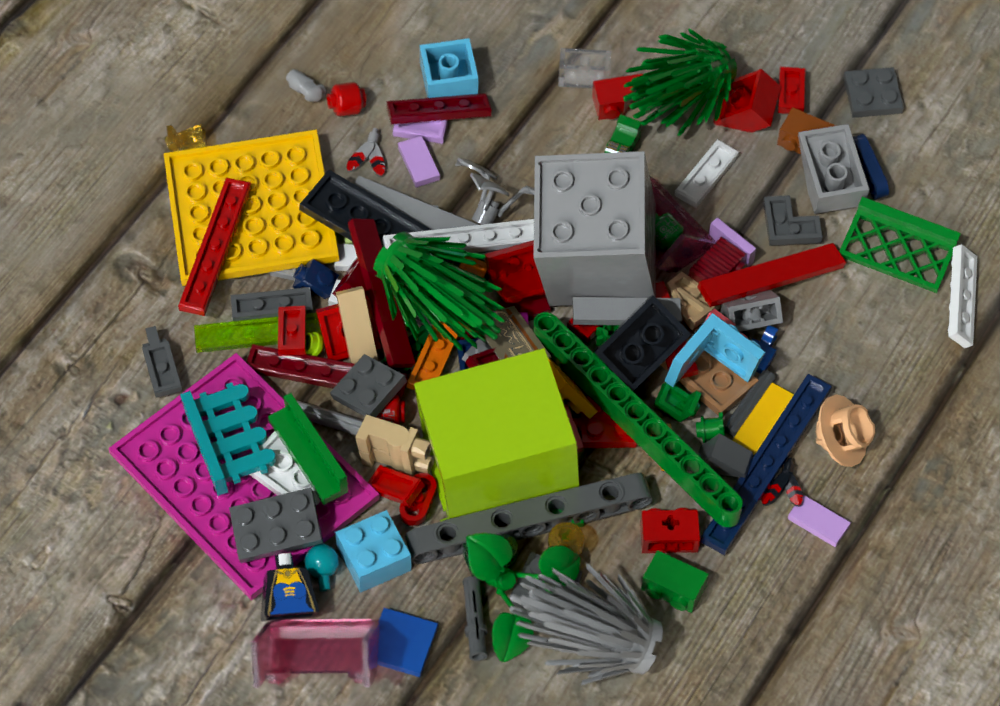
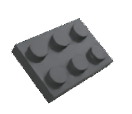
[229,487,323,563]

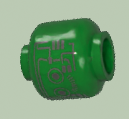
[655,213,685,252]

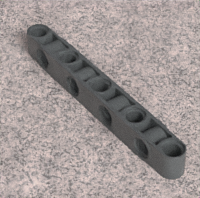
[405,473,653,564]

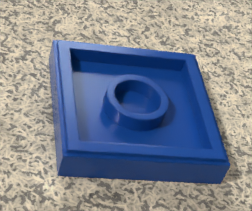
[365,608,438,677]

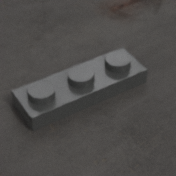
[230,287,313,323]

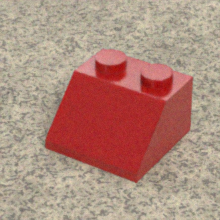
[713,69,781,133]

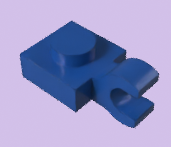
[752,325,778,374]

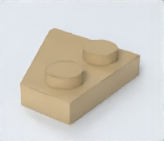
[666,272,721,330]

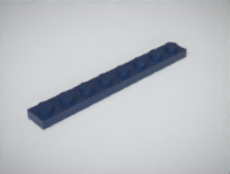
[700,374,832,556]

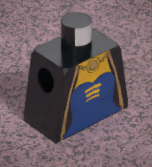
[261,553,319,622]

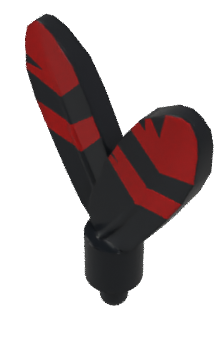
[762,458,804,507]

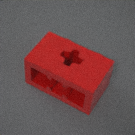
[640,508,700,553]

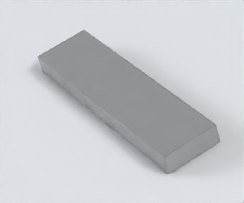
[572,297,682,325]

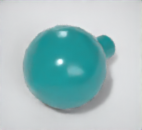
[305,543,339,591]

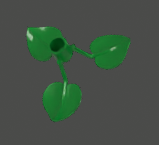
[466,533,580,662]

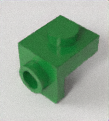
[653,382,702,422]

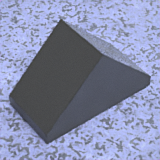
[698,433,753,478]

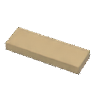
[336,286,378,364]

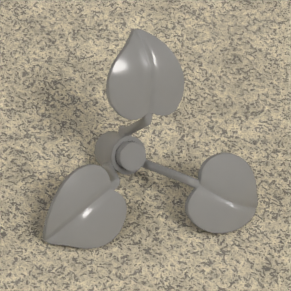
[455,158,534,225]

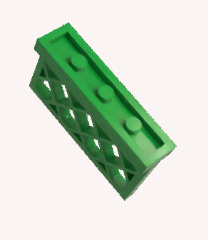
[839,197,961,293]

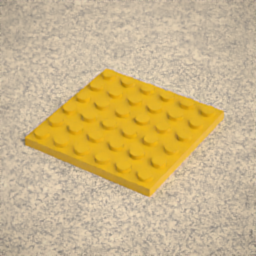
[163,129,339,286]

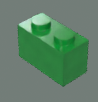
[641,550,709,613]

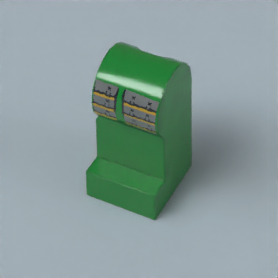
[604,114,641,153]

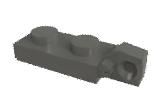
[142,326,182,398]

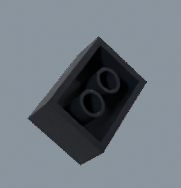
[593,295,691,391]

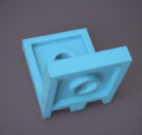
[665,313,765,387]

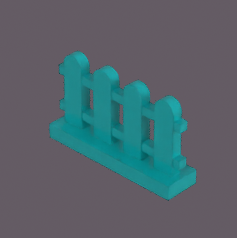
[180,382,276,496]

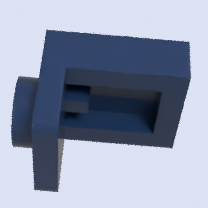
[292,259,339,299]

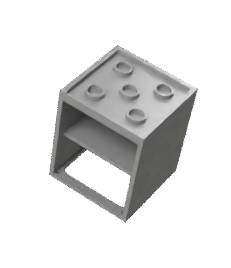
[534,151,656,306]

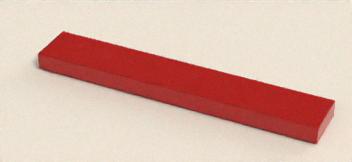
[178,178,252,316]
[697,243,846,307]

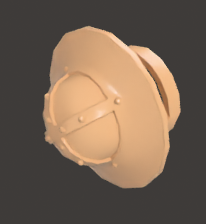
[815,394,875,467]

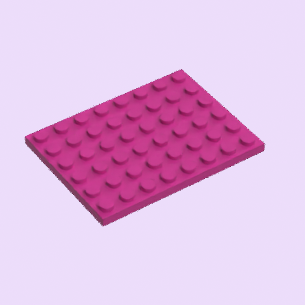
[108,353,380,601]

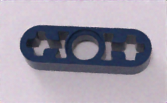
[852,134,889,200]

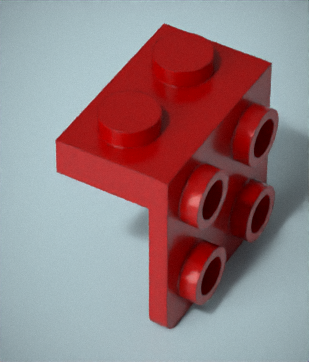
[485,240,545,303]

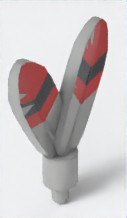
[347,128,386,177]

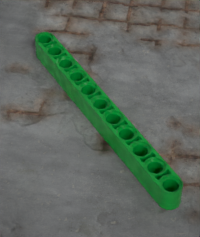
[533,312,743,528]

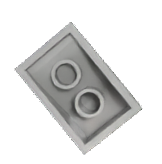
[798,124,869,214]

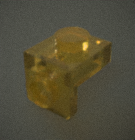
[165,124,207,152]

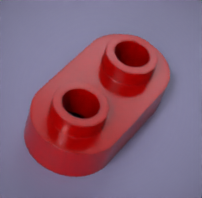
[399,473,437,526]

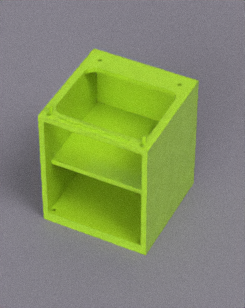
[414,348,579,522]

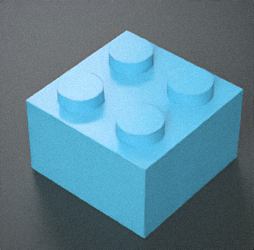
[420,38,478,98]
[335,510,412,593]

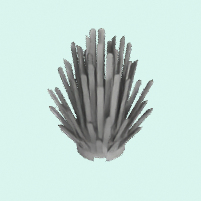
[509,563,663,685]

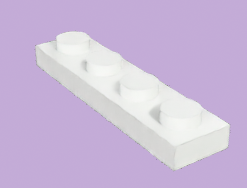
[948,244,977,348]

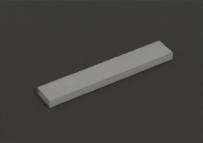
[354,176,492,255]

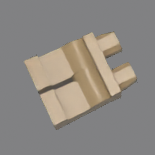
[355,415,435,476]

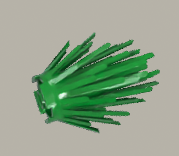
[623,29,737,136]
[373,232,505,351]

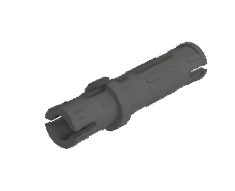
[462,576,488,661]

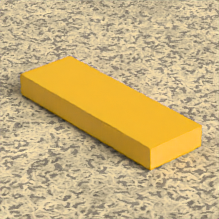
[732,383,794,458]

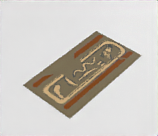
[484,306,551,360]

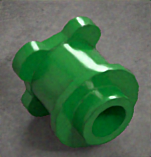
[696,412,725,443]

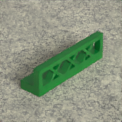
[268,393,348,505]

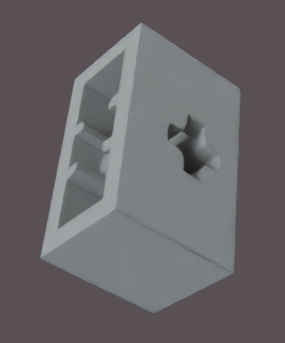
[720,290,783,332]

